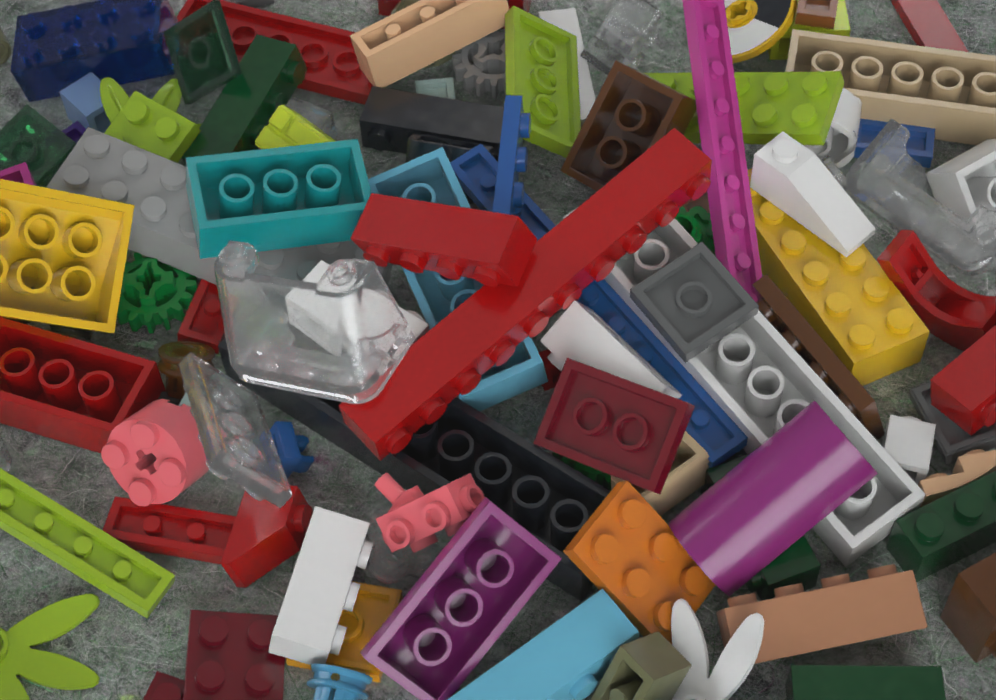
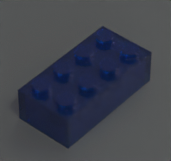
[10,0,178,102]

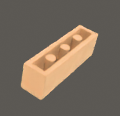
[350,0,509,88]

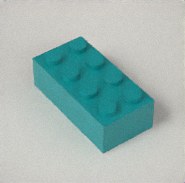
[186,139,371,259]

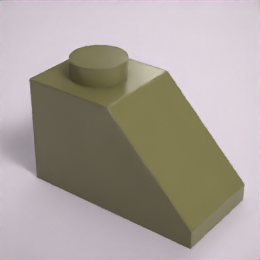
[590,631,692,700]

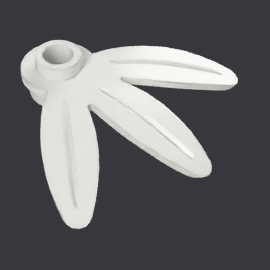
[671,599,764,700]

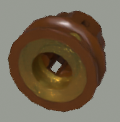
[158,341,215,399]

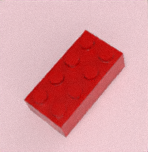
[0,317,166,453]

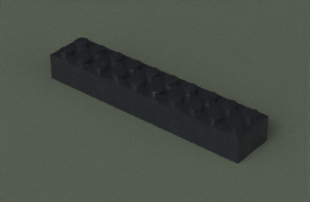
[218,288,610,601]

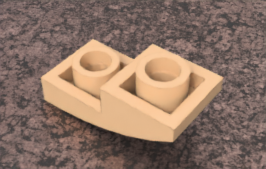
[918,449,996,508]

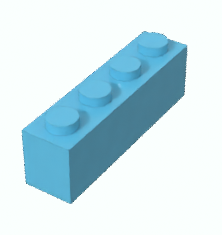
[447,588,639,700]

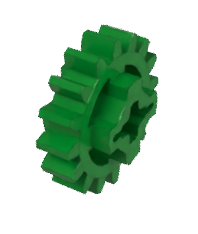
[117,252,198,334]

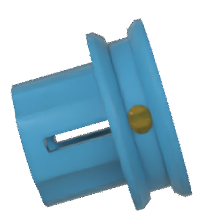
[307,663,373,700]

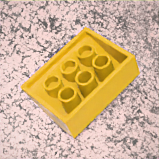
[0,179,135,334]

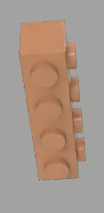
[716,564,928,664]

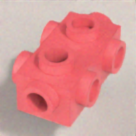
[374,473,485,553]

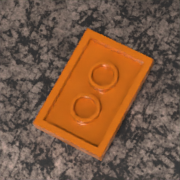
[563,480,715,644]

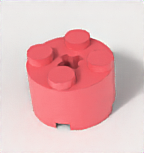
[101,399,214,507]

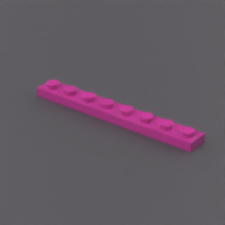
[682,0,762,302]

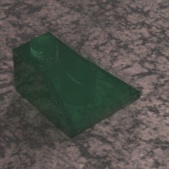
[163,0,242,105]

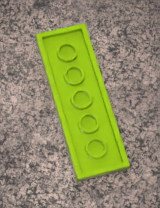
[645,71,845,145]

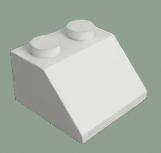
[926,139,996,248]

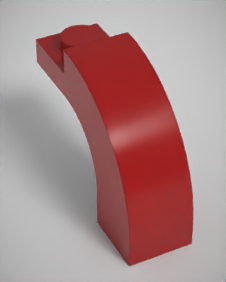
[877,230,996,351]

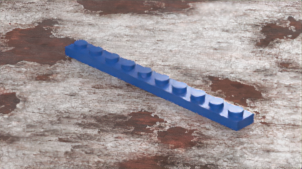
[450,144,748,468]

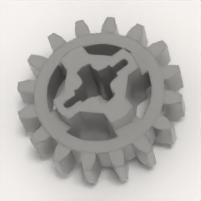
[452,30,506,99]

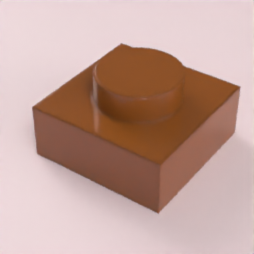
[795,0,838,29]

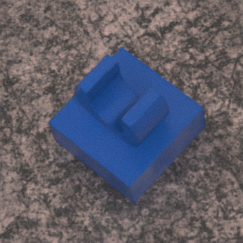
[258,421,315,484]

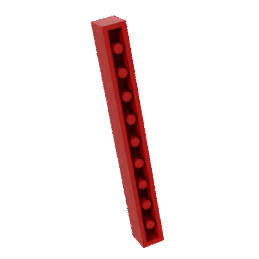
[339,127,712,461]

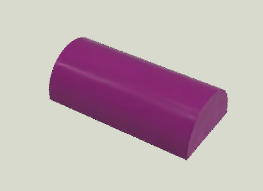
[668,400,878,596]
[360,497,562,700]

